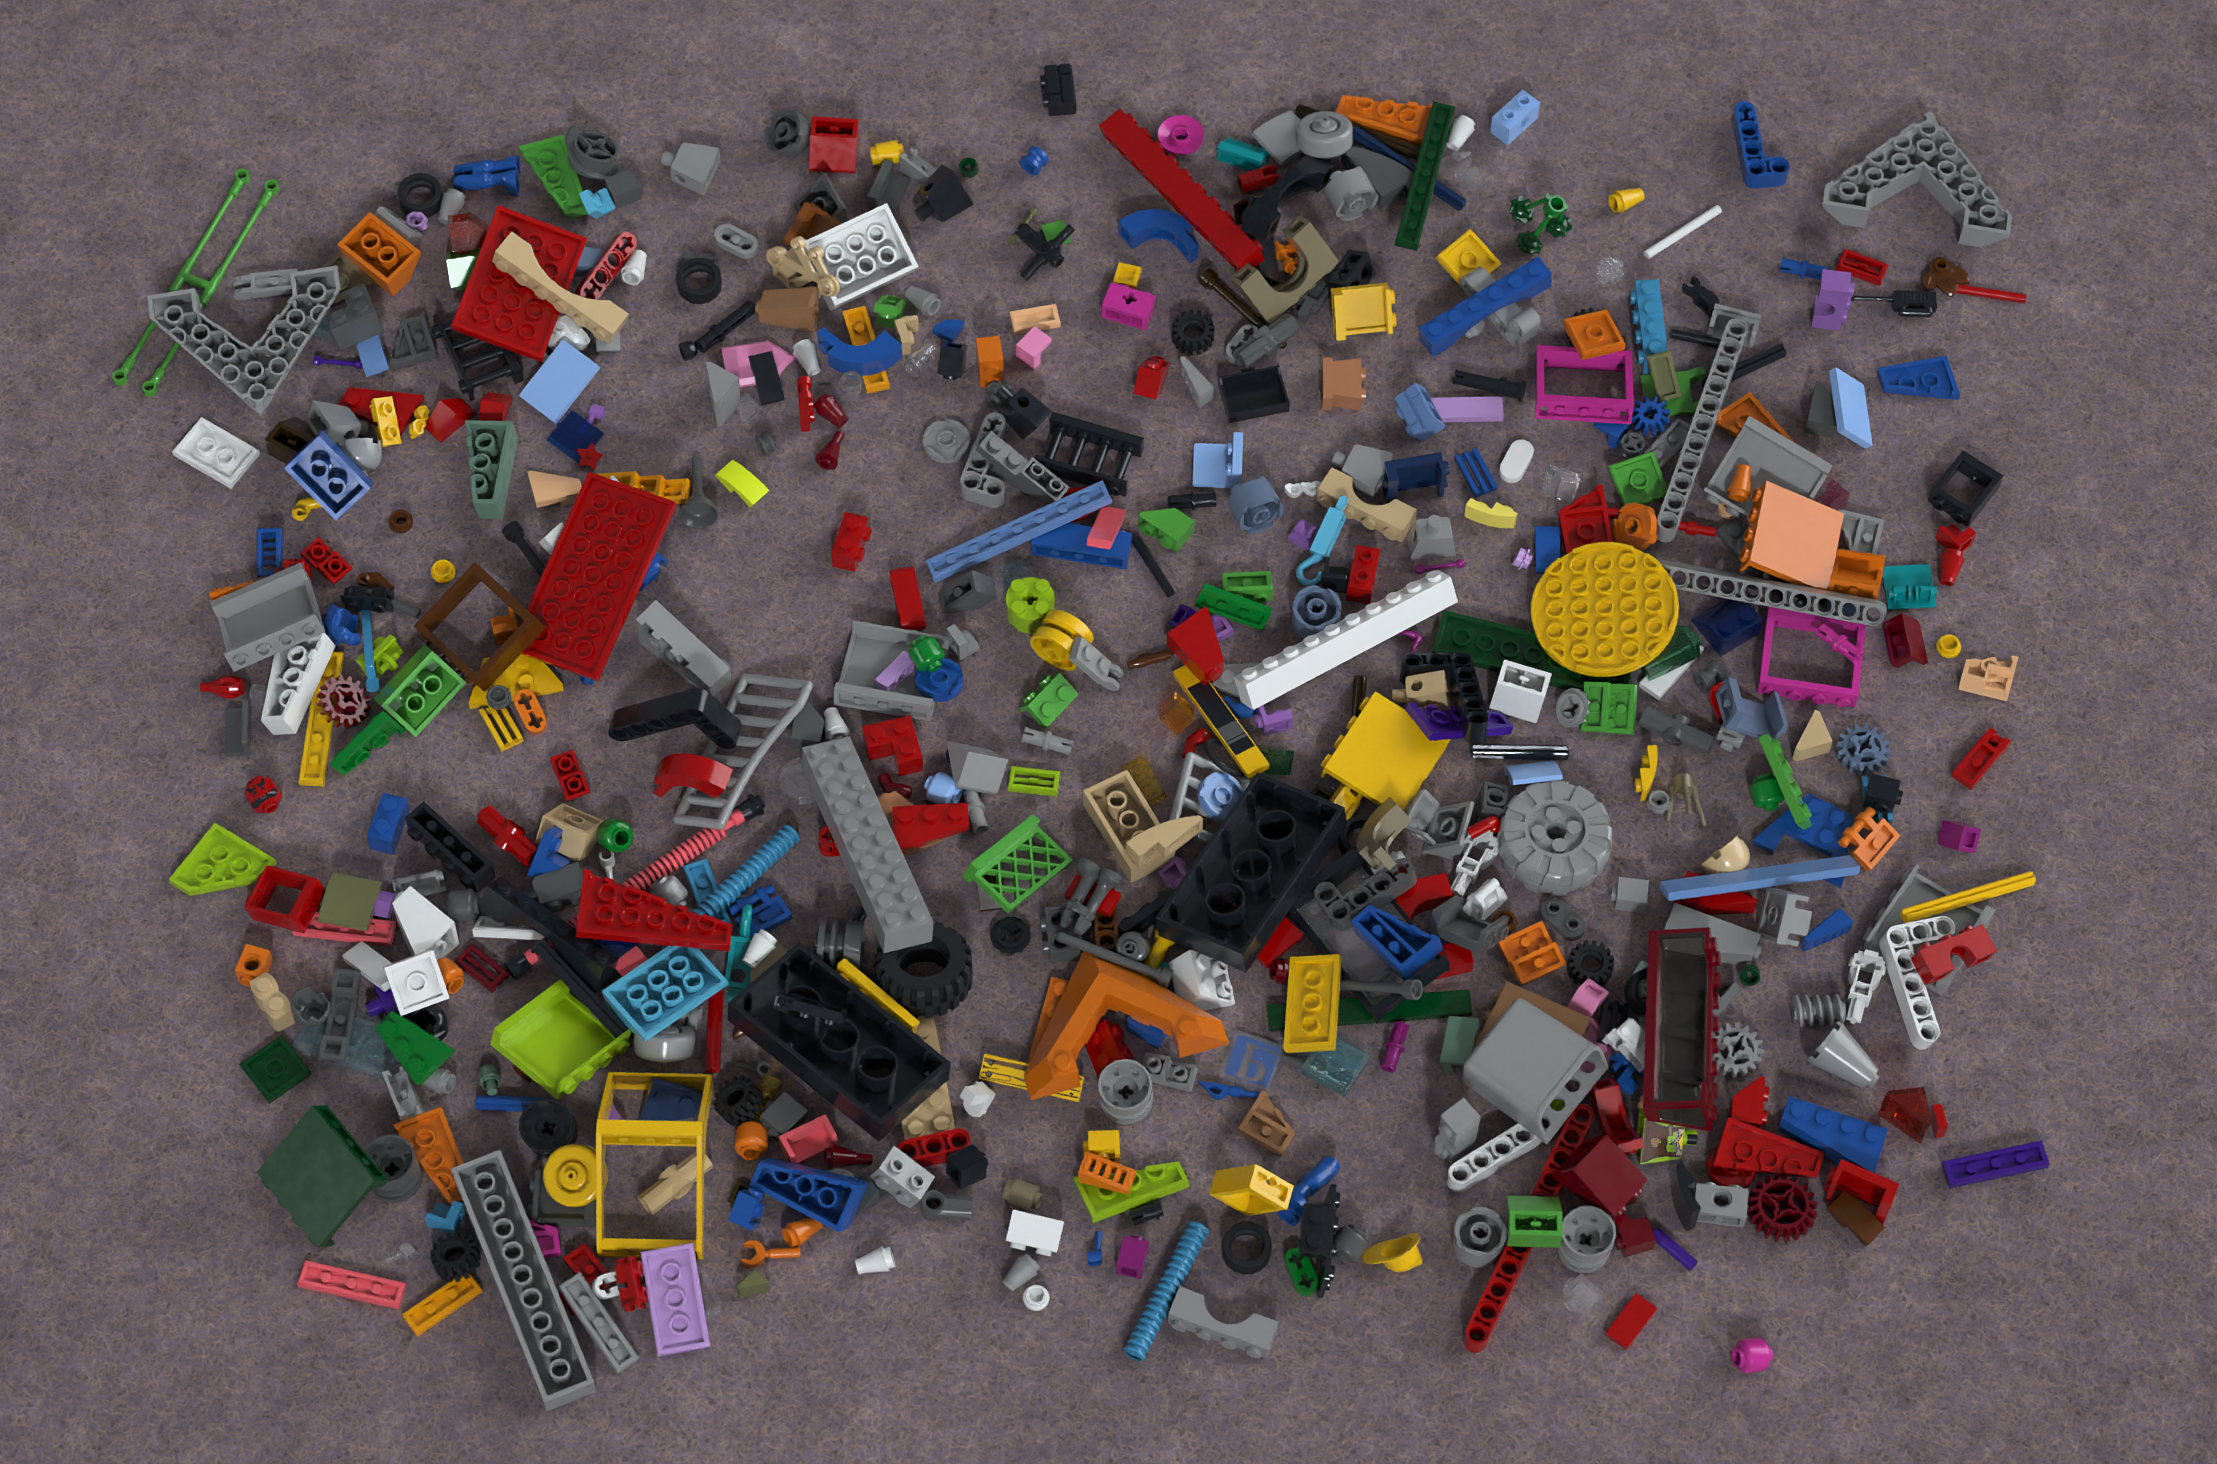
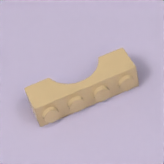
[1317,467,1417,543]

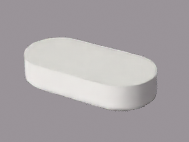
[1499,440,1534,483]

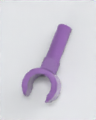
[579,404,606,435]

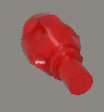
[200,675,245,699]

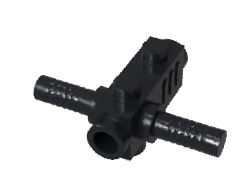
[1015,223,1075,281]

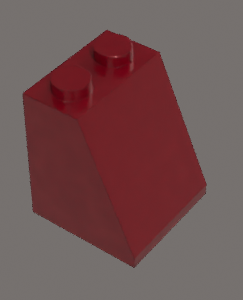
[1552,1134,1648,1218]

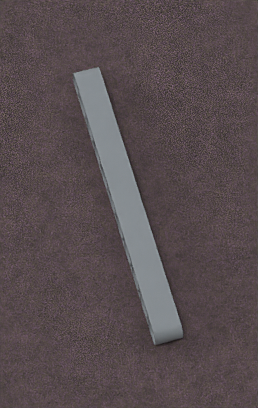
[1656,318,1748,543]
[1656,558,1887,626]

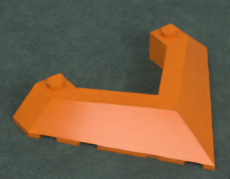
[1024,951,1229,1100]

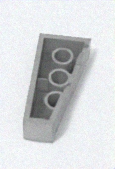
[636,600,732,697]

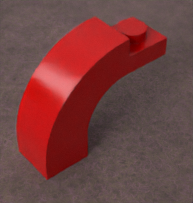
[653,753,733,798]
[1589,1077,1644,1155]

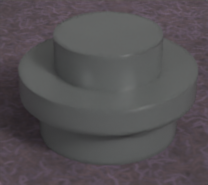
[486,685,511,710]

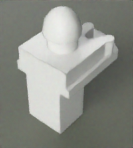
[959,1081,996,1117]

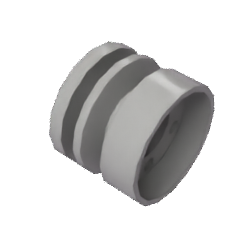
[1098,1059,1154,1125]
[1557,1206,1616,1273]

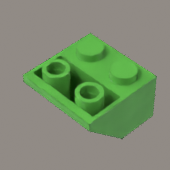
[1506,1196,1563,1248]

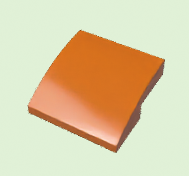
[1497,921,1566,985]

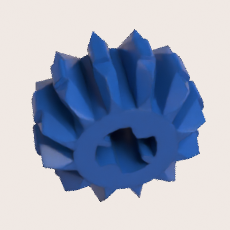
[1631,396,1670,437]

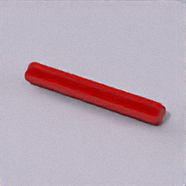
[705,988,724,1074]

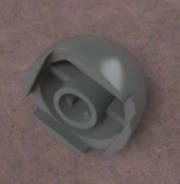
[765,108,811,157]

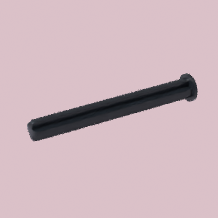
[531,937,628,1038]

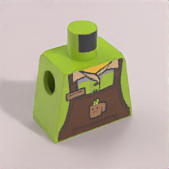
[1635,1108,1697,1164]

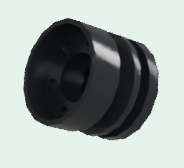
[519,1098,578,1158]

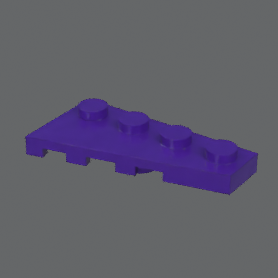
[1405,702,1513,741]

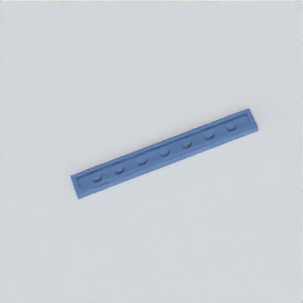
[925,480,1113,583]
[1660,855,1860,901]

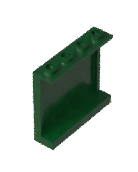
[257,1105,389,1247]

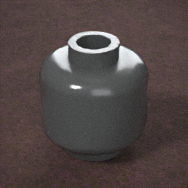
[443,889,481,922]
[1115,931,1151,962]
[1332,1224,1368,1265]

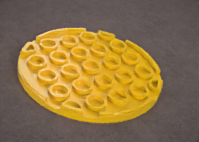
[1531,542,1679,677]

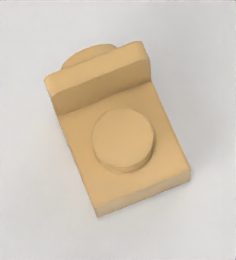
[894,315,919,355]

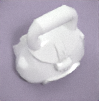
[542,313,590,363]

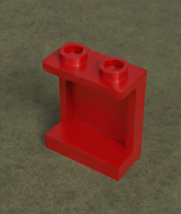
[1824,1159,1900,1224]

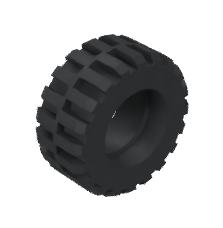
[875,921,973,1018]

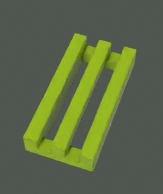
[1008,766,1060,797]

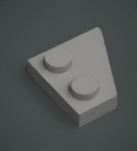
[1838,509,1885,554]

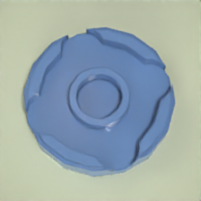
[1197,772,1244,822]

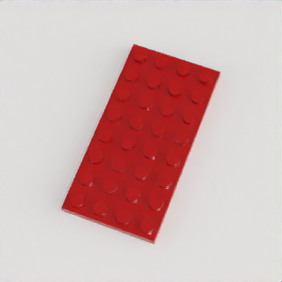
[518,472,677,682]

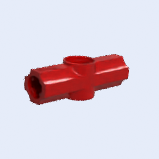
[477,805,539,867]

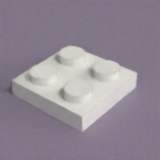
[383,949,450,1016]

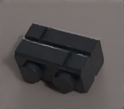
[1040,63,1076,116]

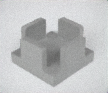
[1756,887,1812,946]

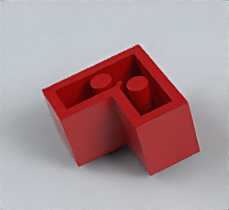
[862,715,923,777]

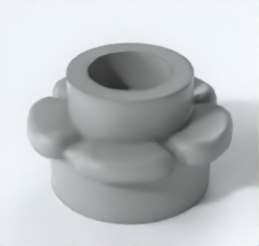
[1647,790,1672,814]

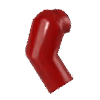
[1182,728,1212,759]

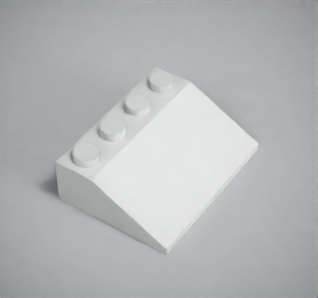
[805,203,919,311]

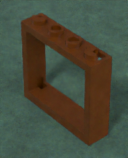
[414,562,546,692]

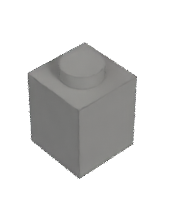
[1610,877,1649,913]

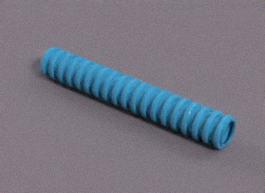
[690,824,800,918]
[1123,1221,1209,1361]

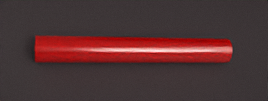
[1955,284,2027,303]

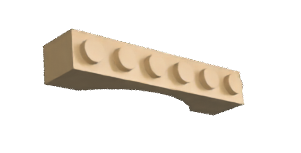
[492,232,629,344]

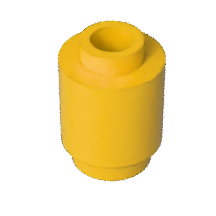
[869,140,904,167]

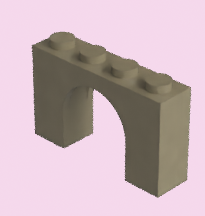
[1230,215,1339,325]

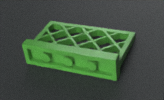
[962,814,1073,914]

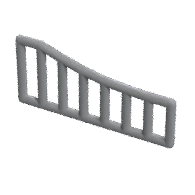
[673,673,813,830]

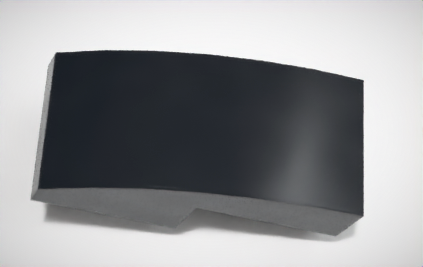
[748,351,785,406]

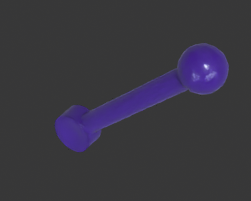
[313,355,363,369]

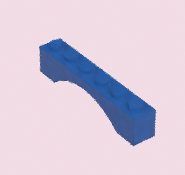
[1419,256,1552,357]

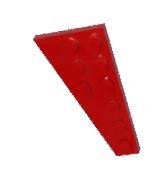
[576,869,732,951]

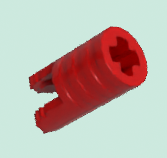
[1237,164,1282,194]

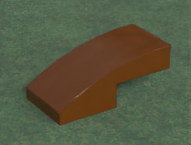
[1826,1191,1885,1246]

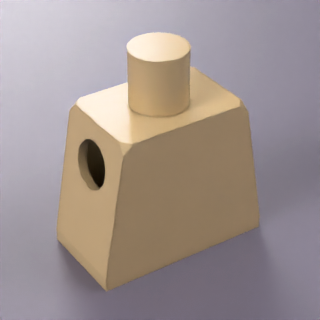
[1392,670,1450,710]

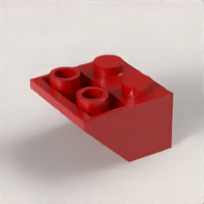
[809,116,860,174]

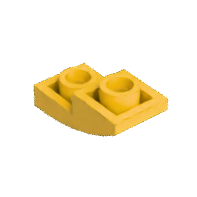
[1634,745,1658,801]

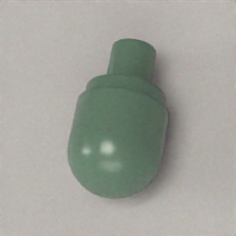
[478,1064,501,1096]

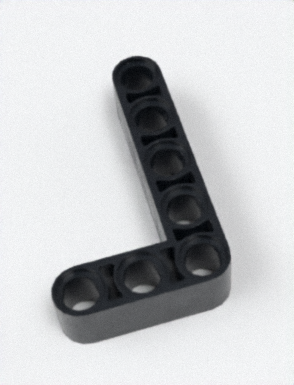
[1399,652,1488,744]
[608,688,742,749]

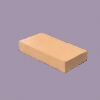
[1009,304,1061,335]

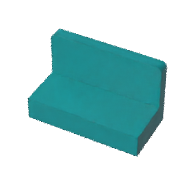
[1217,137,1269,171]

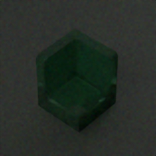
[1256,745,1294,775]

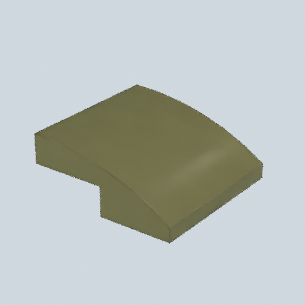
[318,873,382,931]

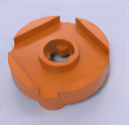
[1612,502,1658,551]

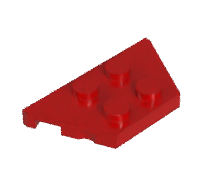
[1558,484,1613,555]

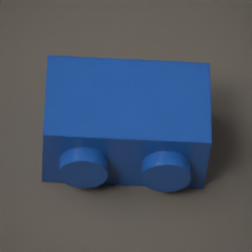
[367,793,410,855]

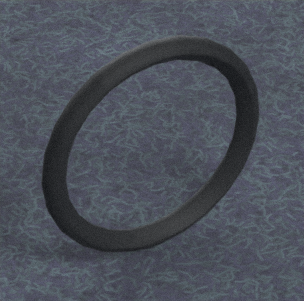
[1204,738,1245,777]

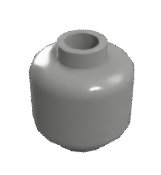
[650,875,688,907]

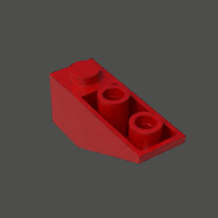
[1674,871,1758,915]

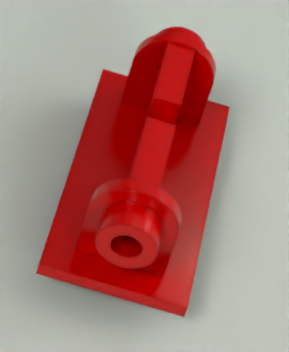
[614,1256,648,1312]

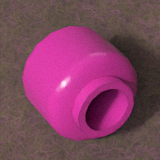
[1731,1337,1773,1374]

